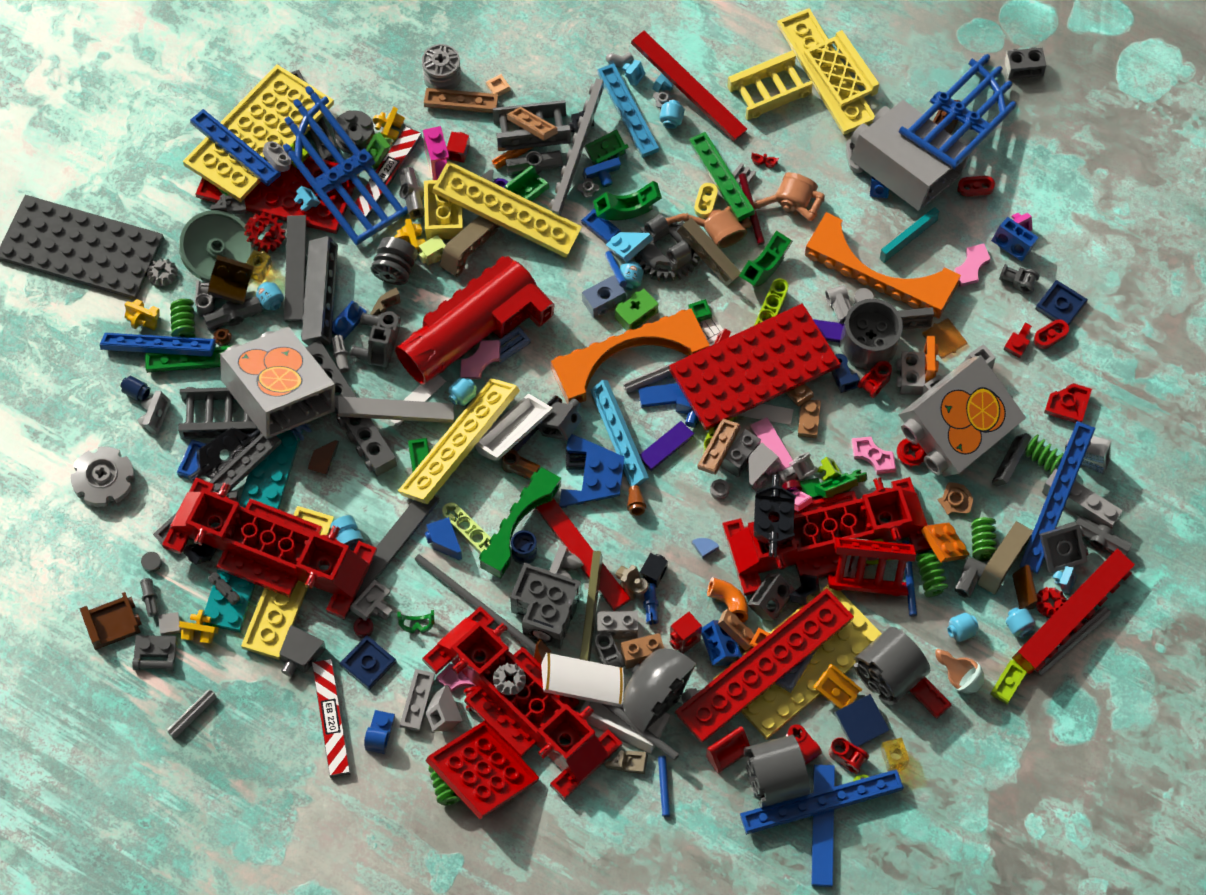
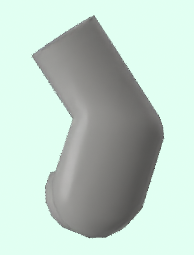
[606,52,634,68]

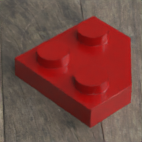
[1044,383,1092,423]

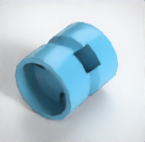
[330,515,364,550]

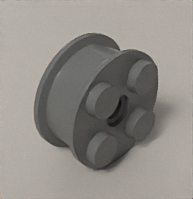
[333,110,375,154]

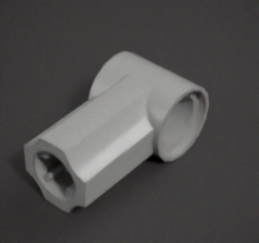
[825,285,851,324]

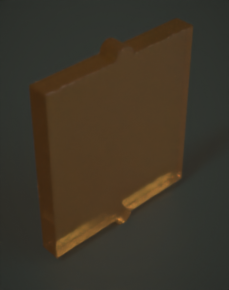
[922,318,967,359]

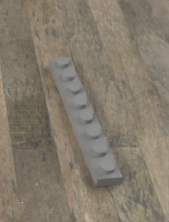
[549,78,604,216]

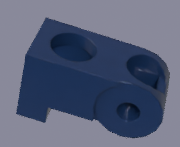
[831,354,860,393]

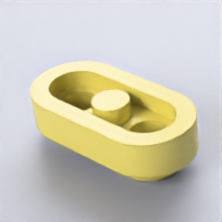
[694,183,718,218]

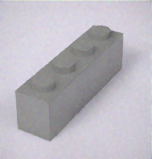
[1042,469,1123,529]

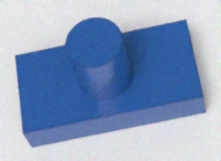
[583,157,621,187]
[676,396,698,428]

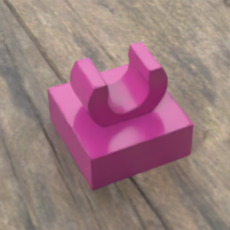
[1011,212,1033,231]

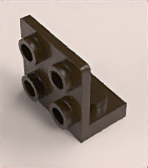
[207,255,254,305]

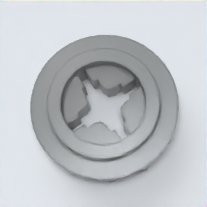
[147,258,178,286]
[493,663,526,695]

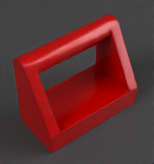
[706,726,750,773]

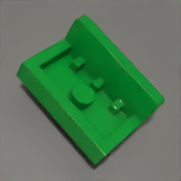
[584,129,629,165]
[504,165,550,202]

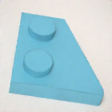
[606,232,653,263]

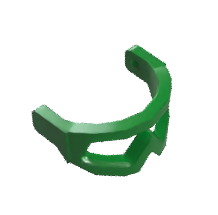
[397,610,435,634]

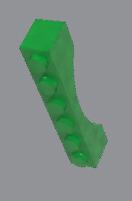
[479,467,561,579]

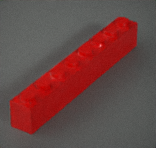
[1012,548,1135,674]

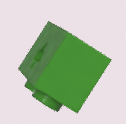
[615,288,659,331]

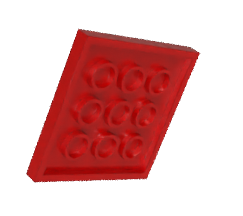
[426,721,539,820]

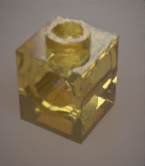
[246,250,272,283]
[880,737,909,772]

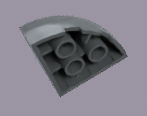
[622,648,696,732]

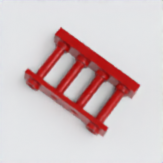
[827,537,916,596]

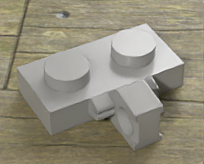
[350,580,393,621]

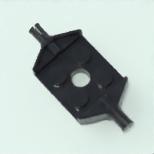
[188,427,261,483]
[753,474,796,557]

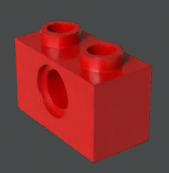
[669,611,702,654]

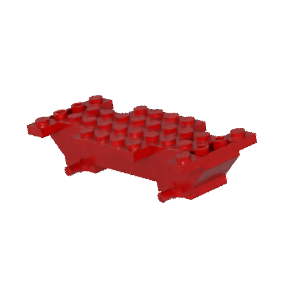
[162,477,377,619]
[722,477,932,596]
[422,606,623,800]

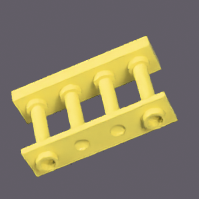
[727,50,813,120]

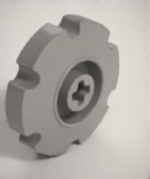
[70,447,135,507]

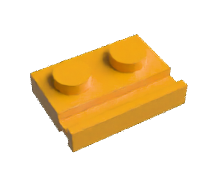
[813,664,863,710]

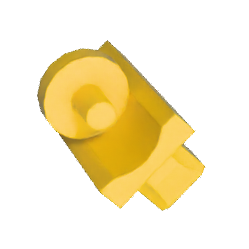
[372,106,405,142]
[394,219,425,252]
[124,299,160,330]
[179,610,219,644]

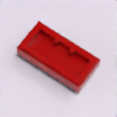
[910,677,952,719]

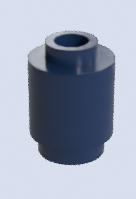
[120,376,151,401]

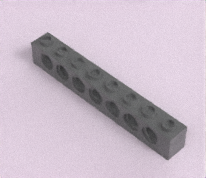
[305,340,397,477]

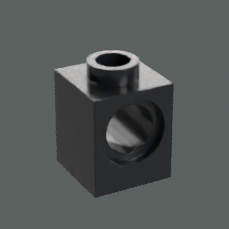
[639,553,668,588]

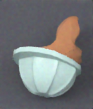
[935,649,984,693]

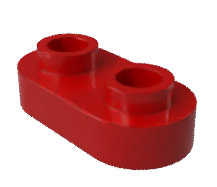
[958,175,995,197]
[1034,320,1069,349]

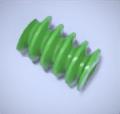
[170,299,196,338]
[1025,434,1064,474]
[971,517,997,561]
[916,553,948,597]
[428,766,461,805]

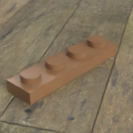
[424,88,498,113]

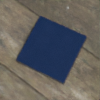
[1035,280,1088,326]
[339,635,397,690]
[834,694,889,747]

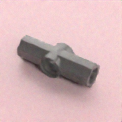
[505,150,563,176]
[398,167,425,219]
[203,296,263,331]
[1075,516,1133,556]

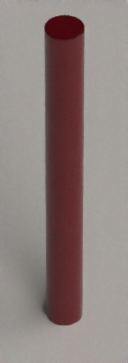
[738,173,765,245]

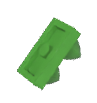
[366,132,393,169]

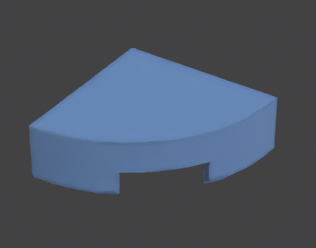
[692,538,719,558]

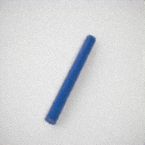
[902,540,917,617]

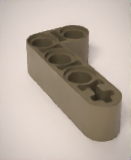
[440,216,500,277]
[978,521,1033,595]

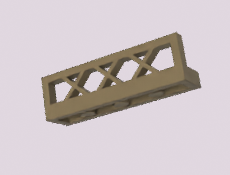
[677,217,741,287]

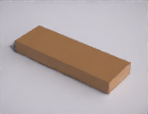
[507,107,558,140]
[697,419,741,475]

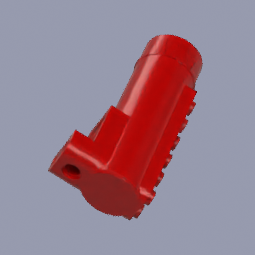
[395,256,555,385]

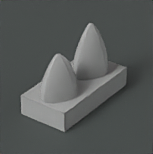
[137,391,171,434]
[549,544,584,580]

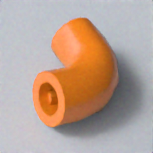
[707,577,748,623]

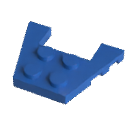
[559,434,625,508]

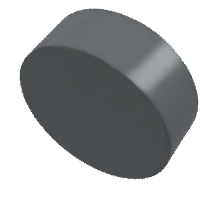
[141,552,162,573]

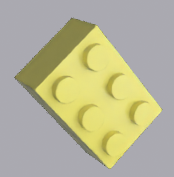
[424,180,463,240]

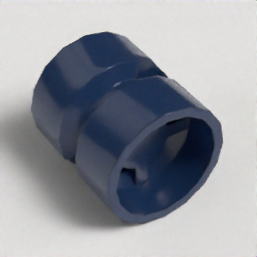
[511,530,537,565]

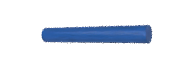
[605,251,627,287]
[658,756,670,817]

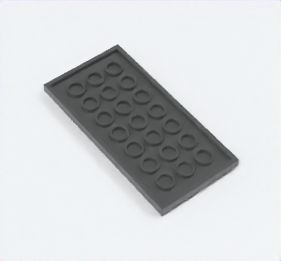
[0,195,164,300]

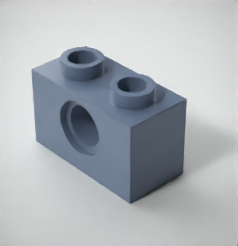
[582,275,626,318]

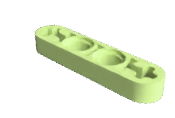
[442,502,491,554]

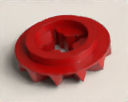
[896,438,927,467]
[1036,587,1067,617]

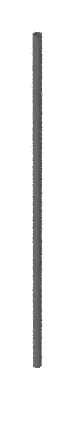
[415,554,680,761]

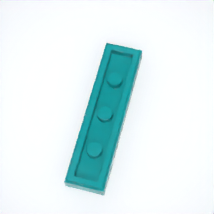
[880,207,940,263]

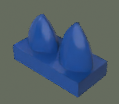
[332,301,367,340]

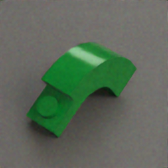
[593,181,662,221]
[739,230,793,287]

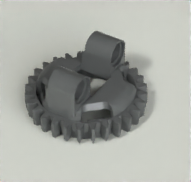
[634,214,700,282]

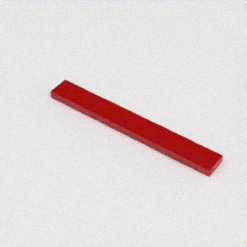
[631,30,747,142]
[535,498,630,611]

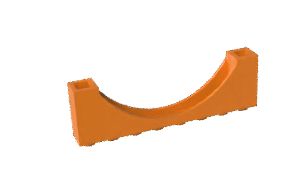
[805,212,961,319]
[551,309,710,404]

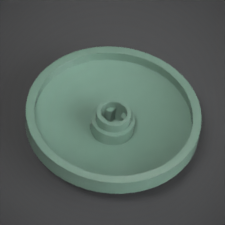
[178,210,255,282]

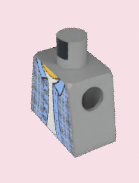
[1065,436,1111,474]

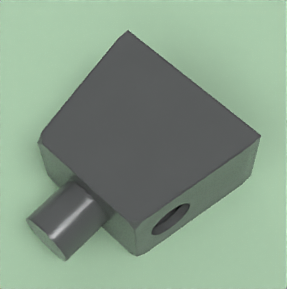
[537,399,582,441]
[279,625,326,677]

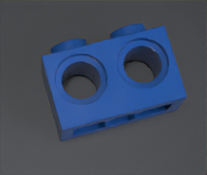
[991,217,1039,261]
[701,620,742,666]

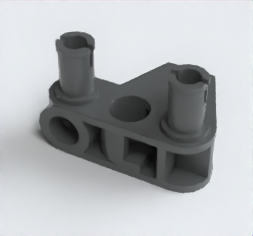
[350,311,401,368]

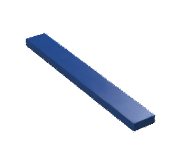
[1019,421,1095,574]
[740,769,904,835]

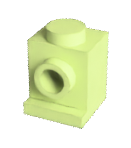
[418,235,446,265]

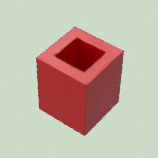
[447,131,470,163]

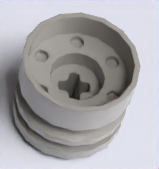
[422,44,461,90]

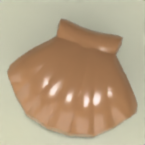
[937,482,973,515]

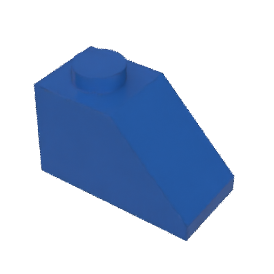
[424,517,462,560]

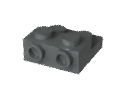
[1040,522,1088,573]

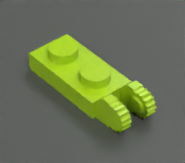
[990,660,1027,705]

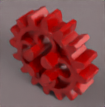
[244,212,285,253]

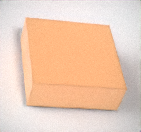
[486,74,511,97]

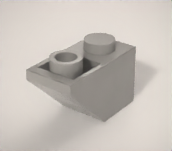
[749,442,782,491]
[426,685,462,731]

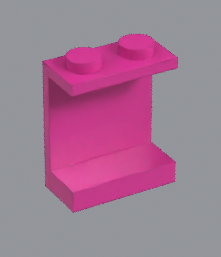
[423,126,449,180]

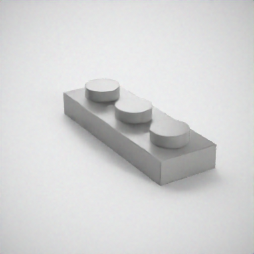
[400,669,435,732]

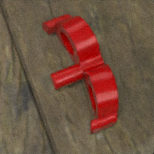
[751,152,779,168]

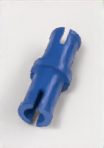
[643,583,659,625]

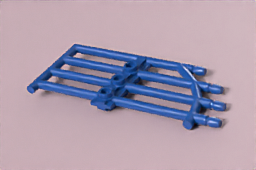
[898,54,1017,169]
[283,86,408,246]

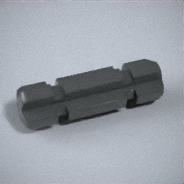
[208,572,240,605]

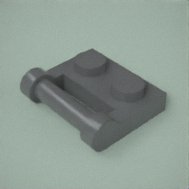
[132,635,177,671]

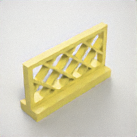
[804,30,879,108]

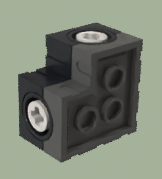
[510,562,581,649]

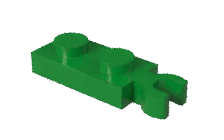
[814,469,868,498]

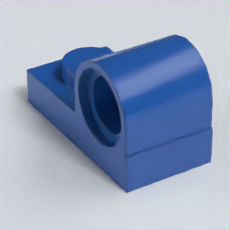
[364,710,395,754]

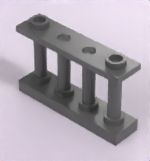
[493,100,571,151]
[178,387,258,439]

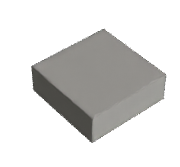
[158,612,181,636]

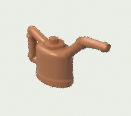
[753,172,825,221]
[666,206,752,248]

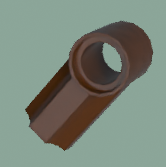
[501,449,540,480]

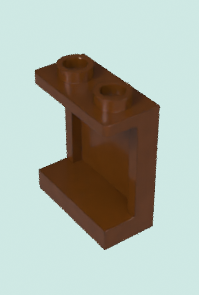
[79,592,142,650]

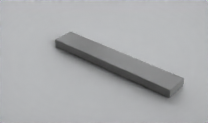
[338,396,454,423]

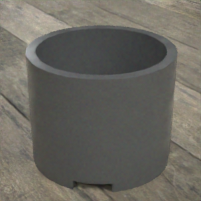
[840,299,903,370]
[853,627,931,705]
[744,735,810,808]

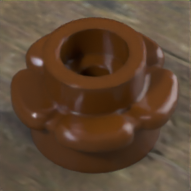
[213,328,232,346]

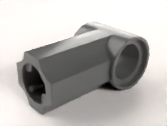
[955,556,987,598]

